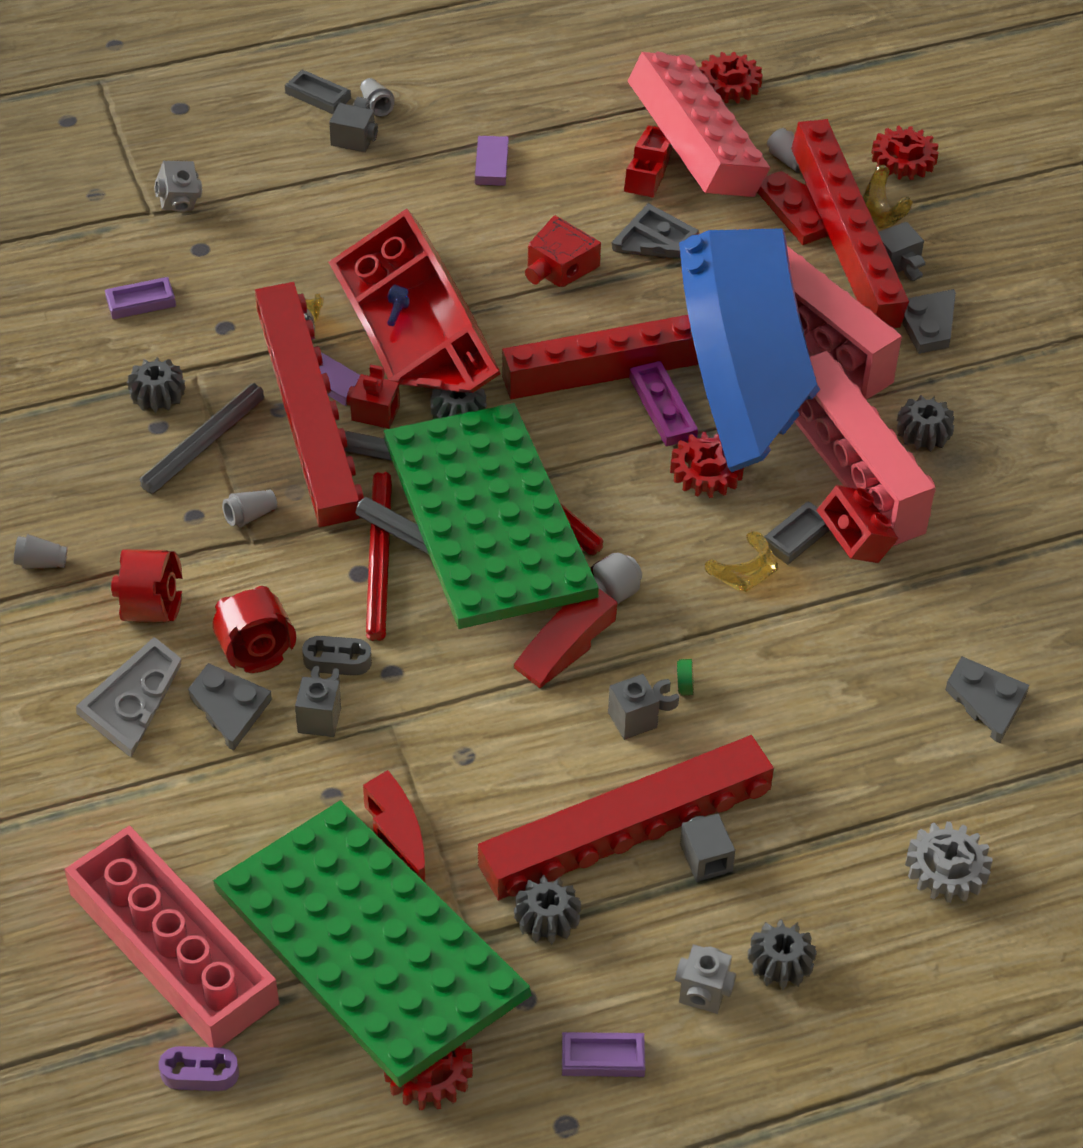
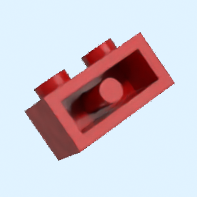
[816,485,899,563]

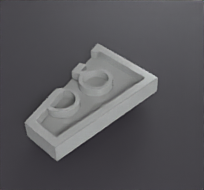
[76,637,181,757]

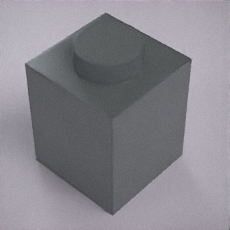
[680,813,735,882]

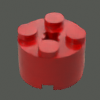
[111,549,183,622]
[212,586,297,673]

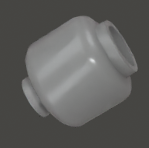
[590,552,642,604]

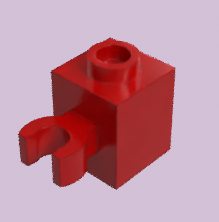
[346,364,400,429]

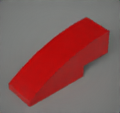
[623,125,673,198]
[514,588,618,688]
[363,770,426,883]

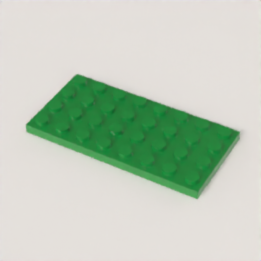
[383,403,599,629]
[213,800,531,1088]

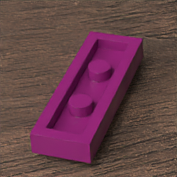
[629,361,698,447]

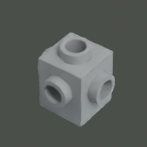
[154,161,202,212]
[675,944,736,1014]

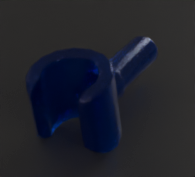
[387,285,410,327]

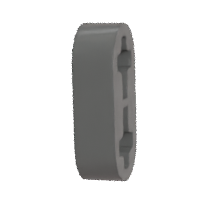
[302,636,372,675]

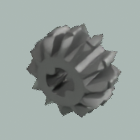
[127,357,186,414]
[430,388,487,419]
[897,395,954,452]
[514,875,581,945]
[747,919,817,991]

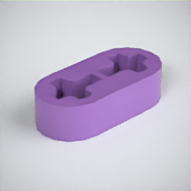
[159,1046,239,1091]

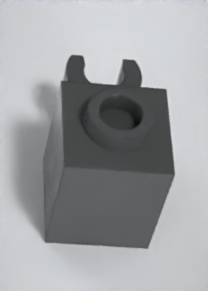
[329,97,378,152]
[878,222,925,281]
[295,666,341,737]
[608,674,679,740]

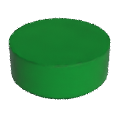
[677,659,694,696]

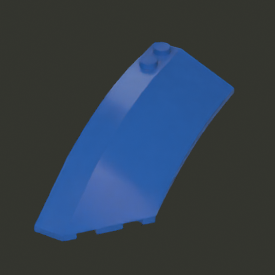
[679,228,820,472]

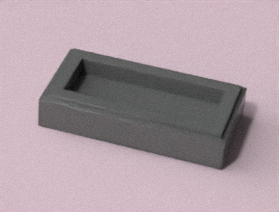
[285,69,351,114]
[761,501,830,565]

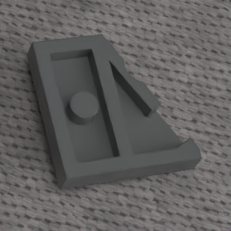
[612,203,699,259]
[902,289,956,354]
[945,656,1029,743]
[188,663,272,750]

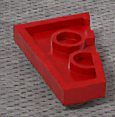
[757,171,829,245]

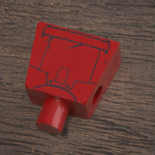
[525,215,601,287]

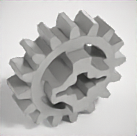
[905,822,993,903]

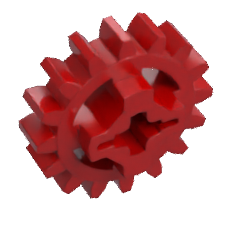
[699,52,763,104]
[871,126,939,180]
[670,432,744,498]
[384,1042,473,1110]

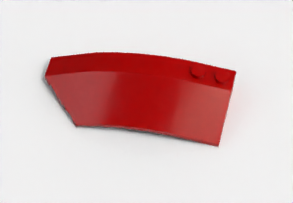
[328,208,501,393]

